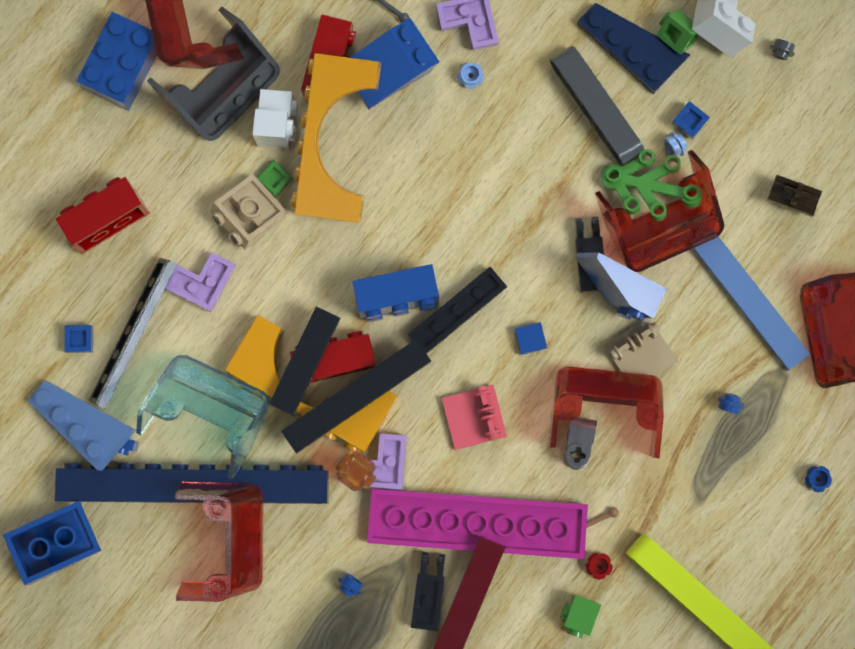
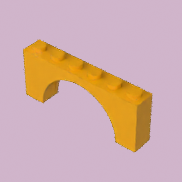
[292,53,381,223]
[225,315,398,455]

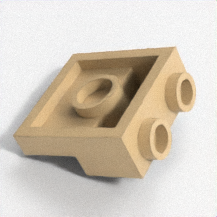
[210,174,288,250]

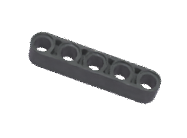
[550,46,644,166]

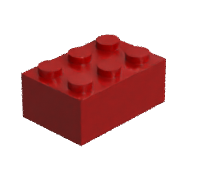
[55,177,150,254]

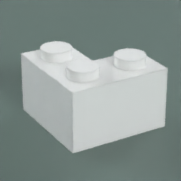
[692,0,756,57]
[253,89,298,149]

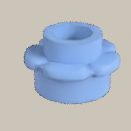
[458,63,484,89]
[663,132,687,156]

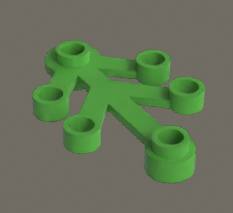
[601,149,702,221]

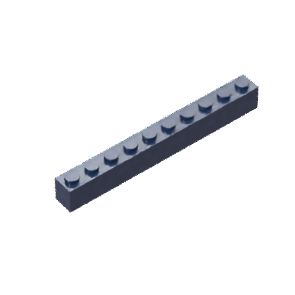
[55,463,329,504]

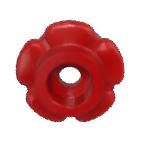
[586,553,613,580]

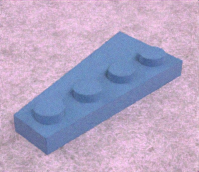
[28,380,136,471]

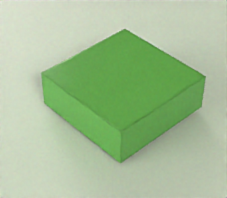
[256,160,293,198]

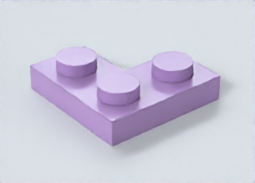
[436,0,499,51]
[165,252,236,312]
[348,434,407,490]

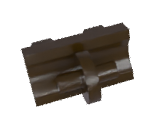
[767,175,822,217]

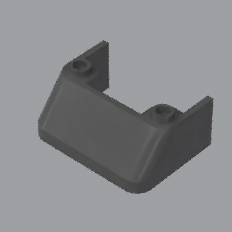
[147,7,280,141]

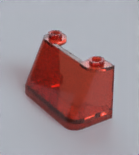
[799,272,855,389]

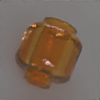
[335,451,376,492]

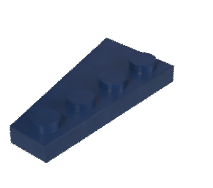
[577,3,690,94]

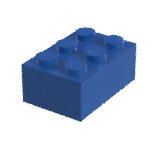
[76,11,164,111]
[352,264,439,322]

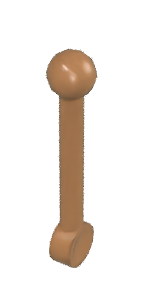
[587,507,619,528]

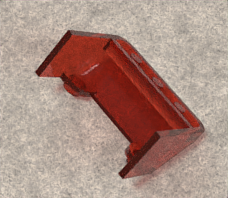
[145,0,244,69]
[595,150,724,272]
[548,367,664,459]
[175,482,264,602]

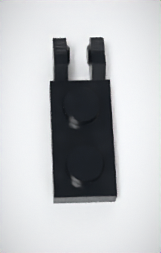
[575,216,604,293]
[411,552,445,631]

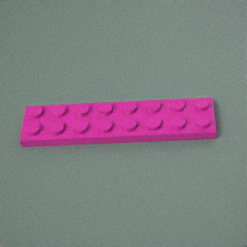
[367,489,588,559]

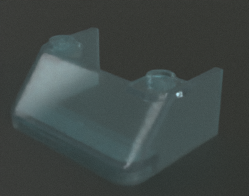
[136,355,269,479]

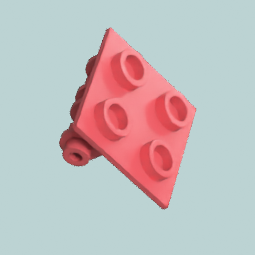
[442,385,507,450]

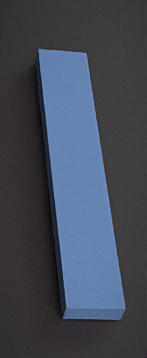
[689,227,810,371]

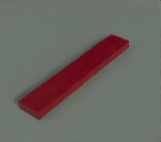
[433,536,506,649]

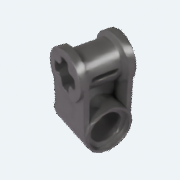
[565,416,597,470]

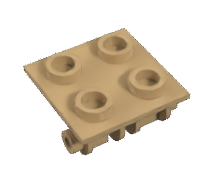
[604,318,678,391]

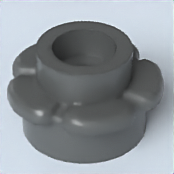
[769,39,795,60]

